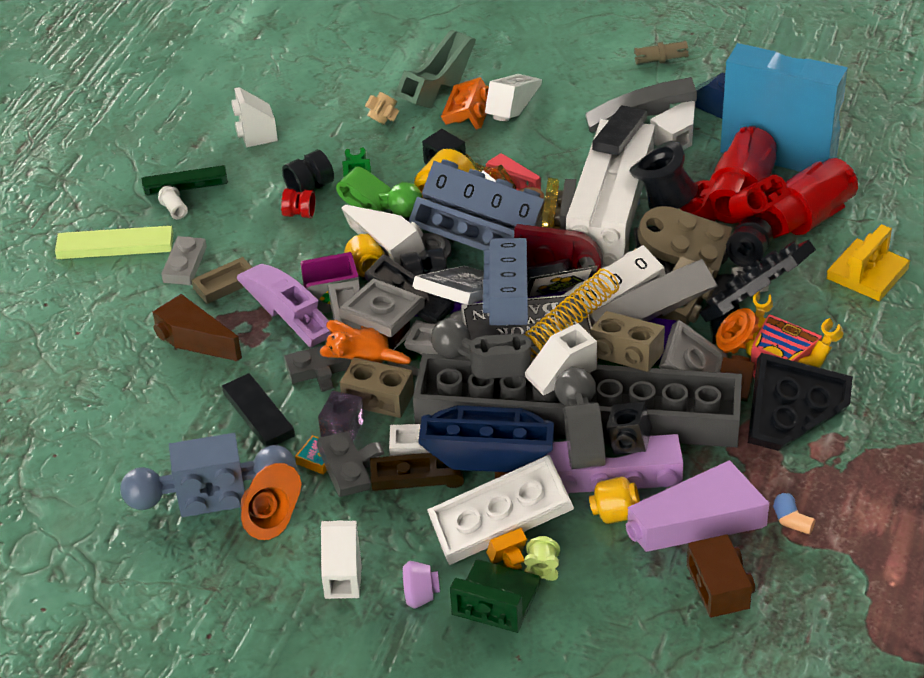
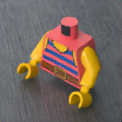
[746,291,843,378]

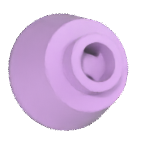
[403,561,440,609]

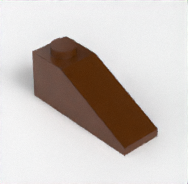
[152,294,242,361]

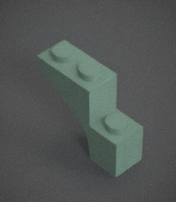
[395,30,476,109]

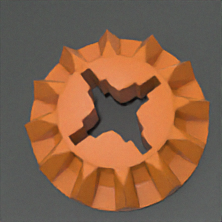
[716,308,759,354]

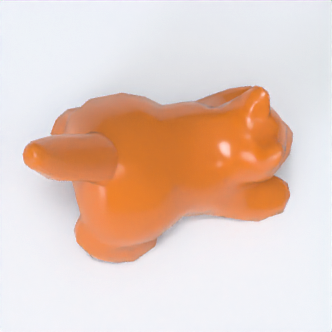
[320,320,411,365]

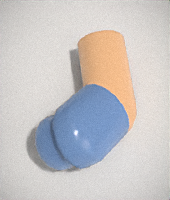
[773,493,815,535]

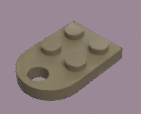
[637,206,732,278]

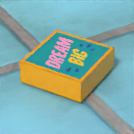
[295,435,327,475]

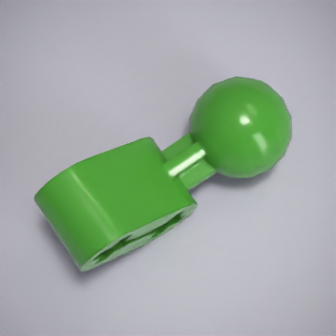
[336,167,423,218]

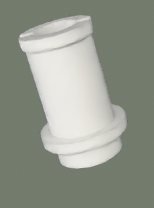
[158,185,188,220]

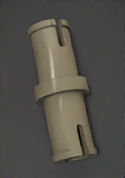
[634,40,689,65]

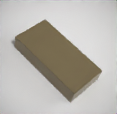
[191,257,253,304]

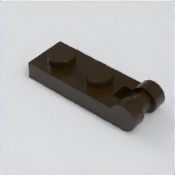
[370,453,464,491]

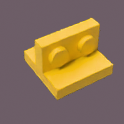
[826,224,910,302]

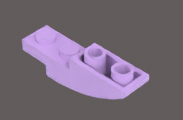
[237,264,331,348]

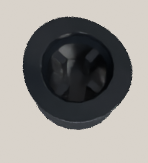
[629,141,698,209]

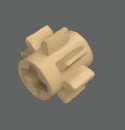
[365,92,400,125]

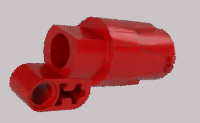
[680,126,777,224]
[729,158,858,239]

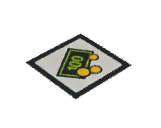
[527,266,598,297]

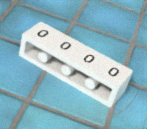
[563,245,665,327]

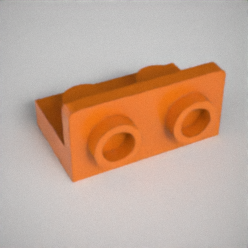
[441,77,489,130]

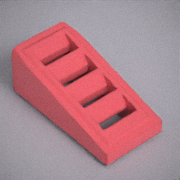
[486,153,541,190]

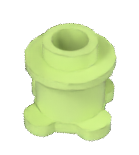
[524,536,560,581]

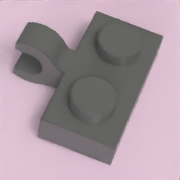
[284,345,351,392]
[316,431,384,497]

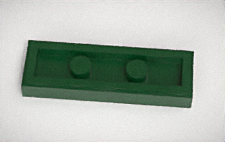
[141,165,228,196]

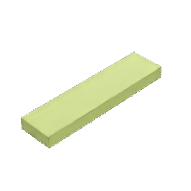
[55,226,173,259]

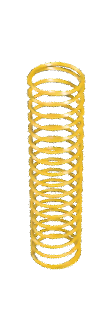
[524,269,619,358]

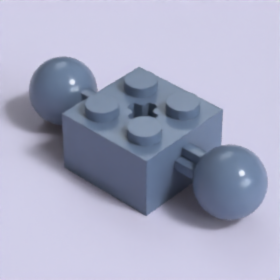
[120,433,296,517]

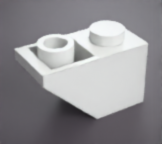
[231,87,278,147]
[650,101,695,150]
[525,323,597,396]
[321,520,362,599]

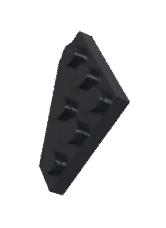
[699,240,816,322]
[747,353,853,451]

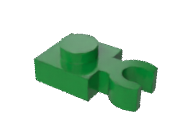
[342,147,371,177]

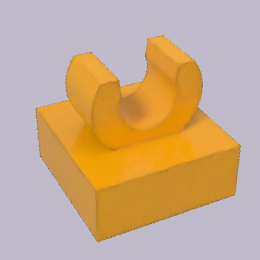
[486,528,527,570]

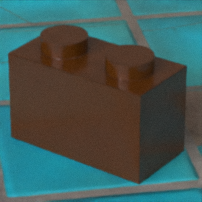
[686,534,755,618]

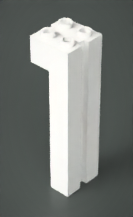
[566,119,655,268]

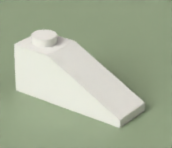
[485,74,542,121]
[341,205,425,265]

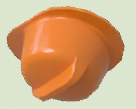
[241,463,302,540]

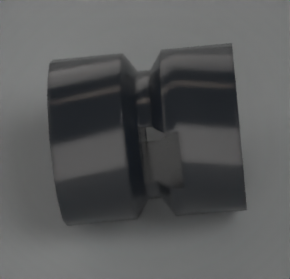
[282,149,334,192]
[726,216,773,267]
[400,248,447,276]

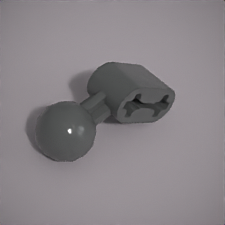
[430,318,532,379]
[554,367,606,470]

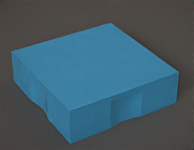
[720,43,848,172]

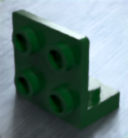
[450,559,540,633]

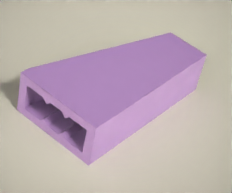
[626,460,769,552]

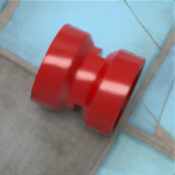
[281,188,316,219]

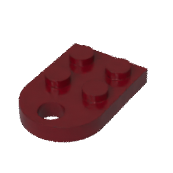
[514,224,603,273]

